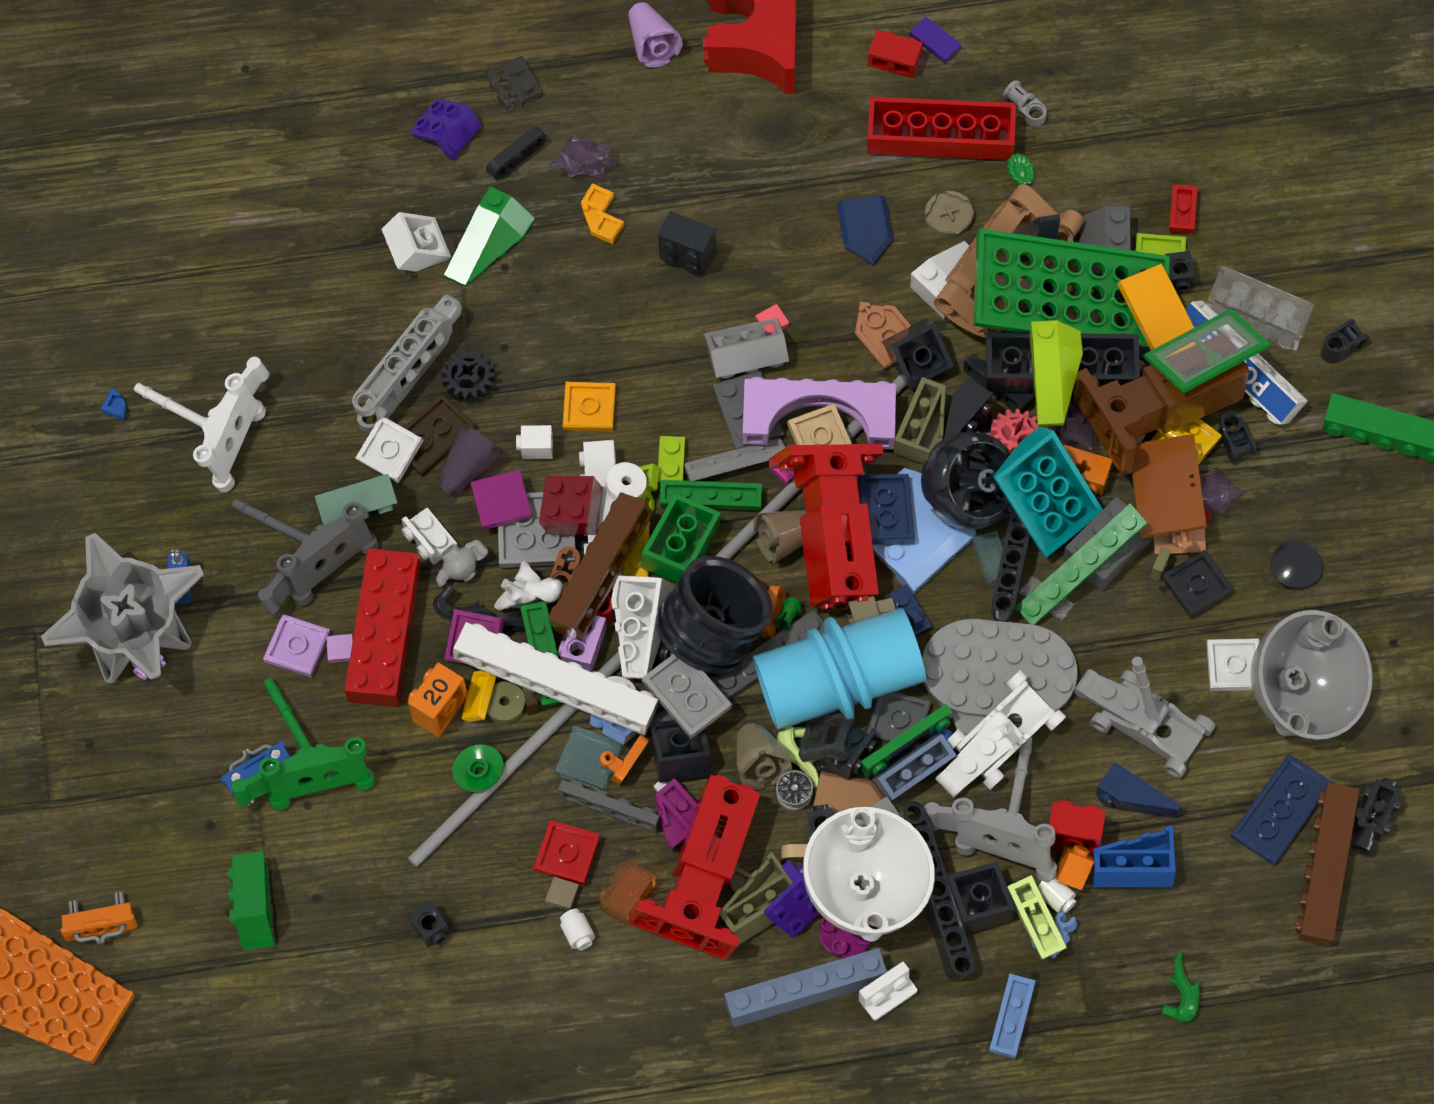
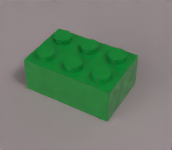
[641,494,721,583]

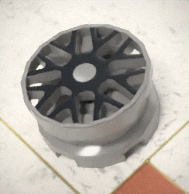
[776,770,813,812]

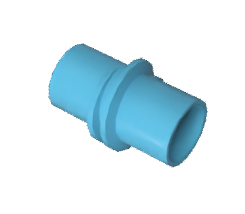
[753,607,926,730]

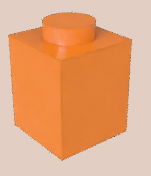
[1056,844,1094,890]

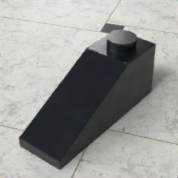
[963,356,1035,414]

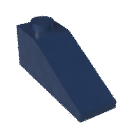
[1096,762,1181,819]

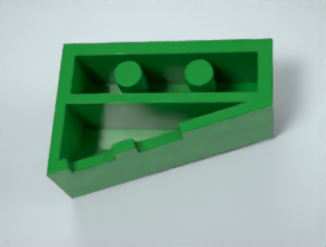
[228,851,274,950]

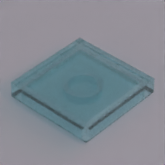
[555,725,623,791]

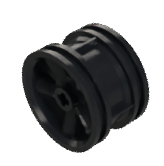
[656,556,773,673]

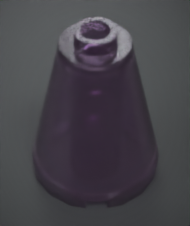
[437,423,503,496]

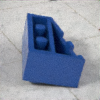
[1092,825,1176,887]

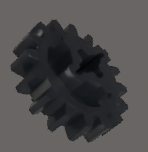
[441,349,496,403]

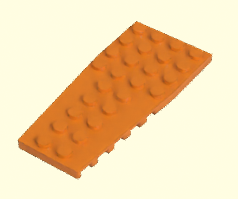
[0,908,134,1064]

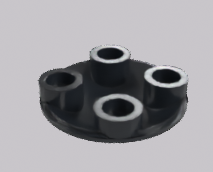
[1270,541,1322,590]

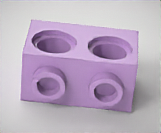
[558,616,607,672]

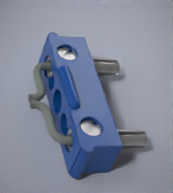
[221,742,290,806]

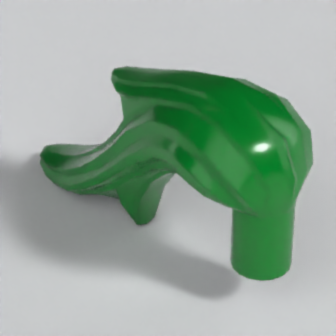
[1162,952,1200,1022]

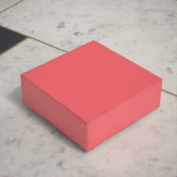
[755,304,790,335]

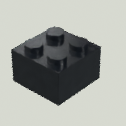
[658,211,716,276]
[947,862,1015,934]

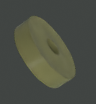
[486,682,526,724]

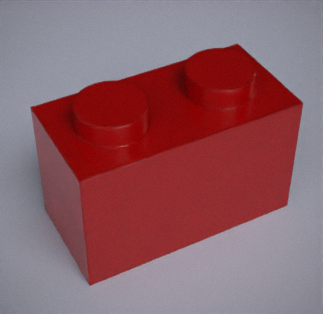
[868,30,923,78]

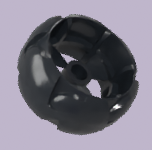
[921,431,1011,529]

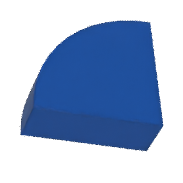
[101,388,127,421]

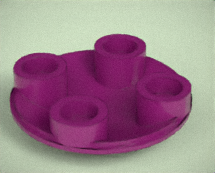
[819,917,872,958]

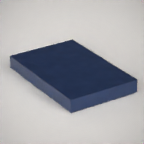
[857,474,915,545]

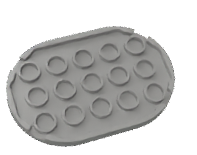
[922,619,1077,722]

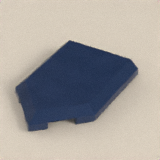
[837,195,893,266]

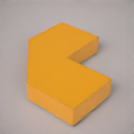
[581,183,624,245]

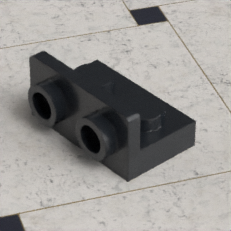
[821,723,878,780]

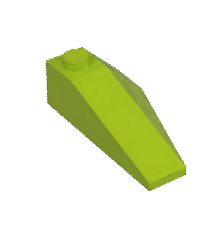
[1030,320,1083,427]

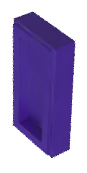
[909,16,961,63]

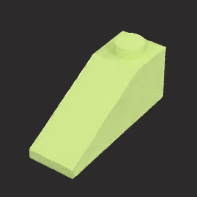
[1007,875,1067,960]

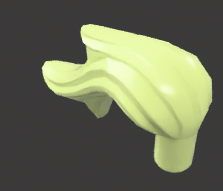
[777,726,819,788]

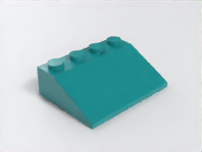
[993,427,1103,558]

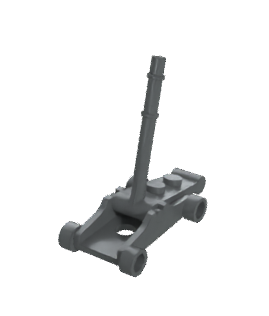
[232,499,379,614]

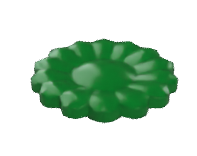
[1007,153,1035,185]

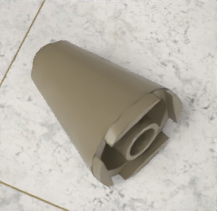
[753,509,806,563]

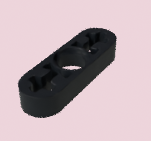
[486,126,547,180]

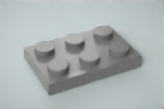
[642,654,732,739]

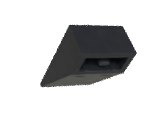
[944,377,993,438]

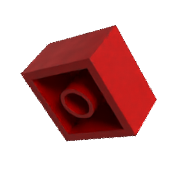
[1049,800,1106,857]

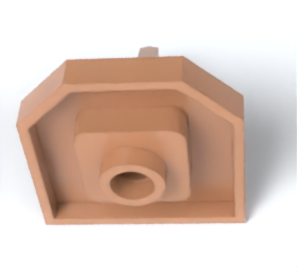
[1153,528,1206,554]

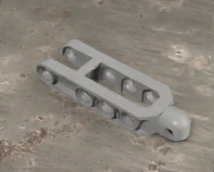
[352,294,462,433]

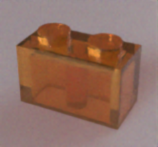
[599,859,656,926]

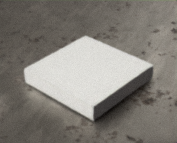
[355,415,424,483]
[1206,639,1259,691]

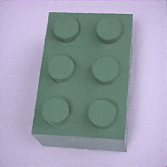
[315,474,397,525]

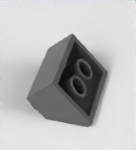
[1079,206,1130,280]

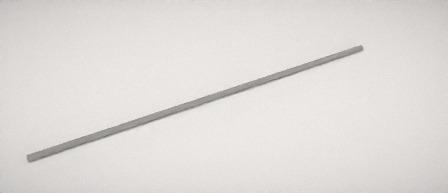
[408,342,946,867]

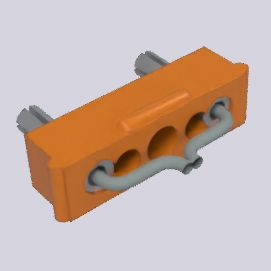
[60,892,138,944]

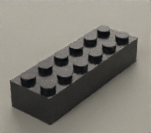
[985,333,1140,392]

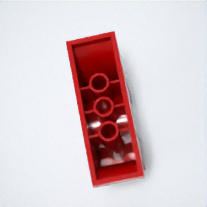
[703,0,797,94]

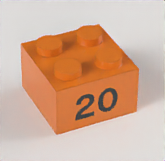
[408,662,468,738]

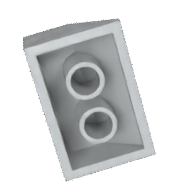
[704,318,789,379]

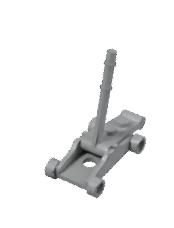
[1074,657,1216,779]
[924,737,1057,882]

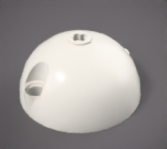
[803,807,934,941]

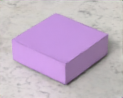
[327,634,353,663]

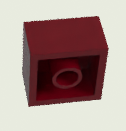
[539,476,603,535]

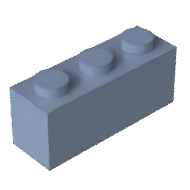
[872,734,957,800]

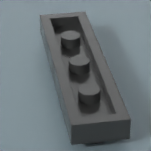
[558,780,660,834]

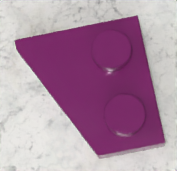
[653,778,697,851]

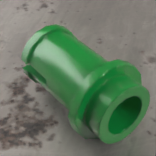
[774,597,802,630]

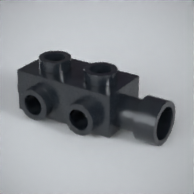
[1351,778,1403,856]

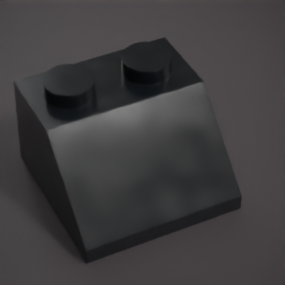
[882,319,954,389]
[650,720,711,783]

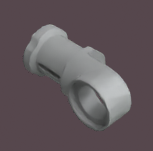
[1003,80,1047,127]

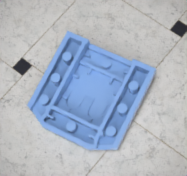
[872,468,976,595]

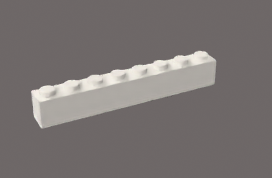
[453,622,658,736]

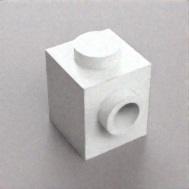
[516,425,553,459]

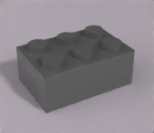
[1063,496,1153,592]

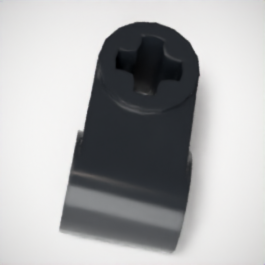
[1320,319,1370,364]
[1218,411,1257,463]

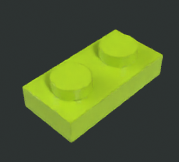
[658,436,685,486]

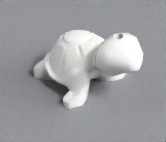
[494,561,564,610]

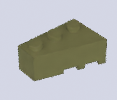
[894,377,946,464]
[719,852,793,946]

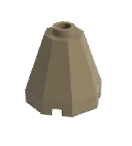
[737,723,792,790]

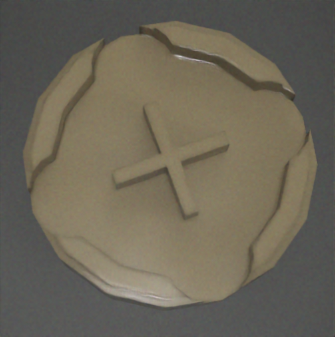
[925,191,974,238]

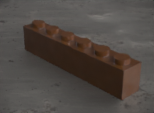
[548,492,653,641]
[1295,782,1359,947]

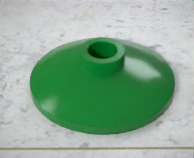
[452,744,504,792]

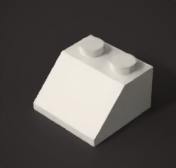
[382,212,451,272]

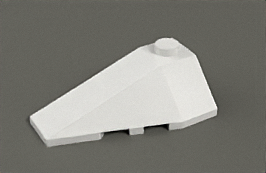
[611,576,674,679]

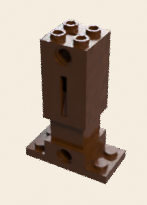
[1073,334,1250,477]

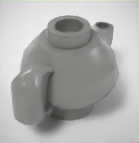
[436,540,488,587]

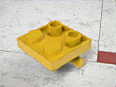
[1151,419,1222,465]

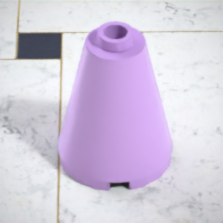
[628,2,683,67]

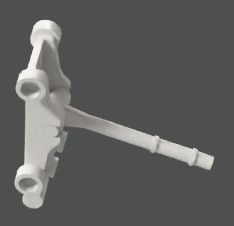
[134,357,269,492]
[935,670,1066,798]

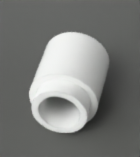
[1037,878,1076,913]
[560,909,595,950]

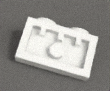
[401,508,458,565]
[859,962,917,1021]

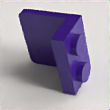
[410,99,482,159]
[764,860,819,937]

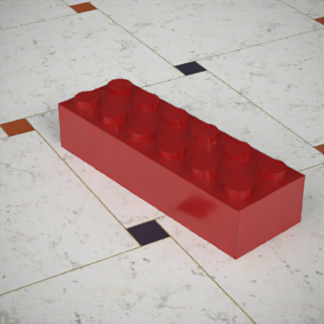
[867,97,1016,160]
[345,549,421,707]

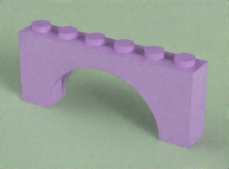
[742,377,896,449]

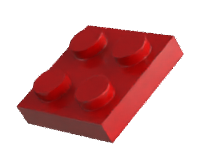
[534,820,601,886]

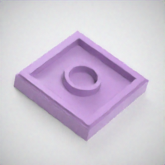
[263,614,331,678]

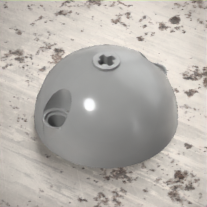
[1250,610,1372,739]

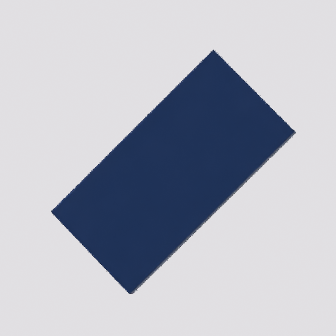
[1230,753,1333,866]

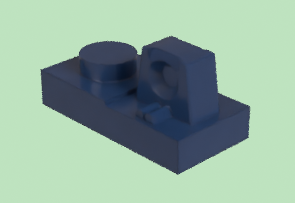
[884,585,932,638]

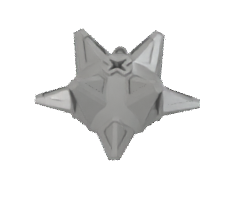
[41,533,204,684]

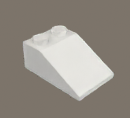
[910,241,969,319]

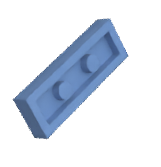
[989,974,1036,1059]

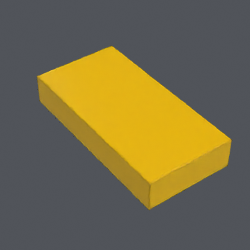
[461,670,496,722]

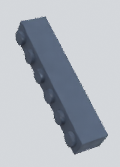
[724,948,887,1028]

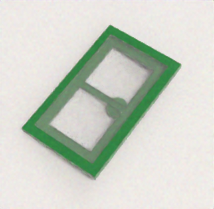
[1144,308,1270,393]

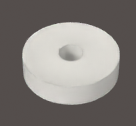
[605,462,647,500]

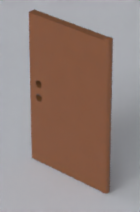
[1132,434,1207,538]

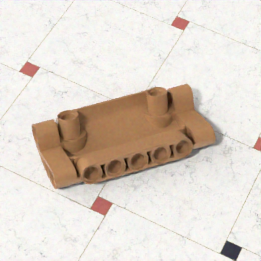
[934,184,1084,338]

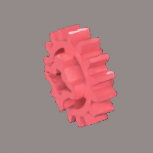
[989,409,1043,453]

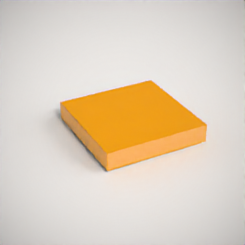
[562,382,616,432]

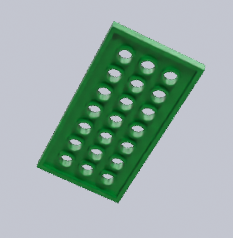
[973,228,1170,351]

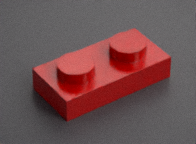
[1169,184,1197,234]

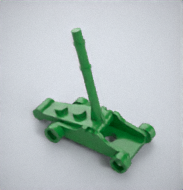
[231,678,375,811]

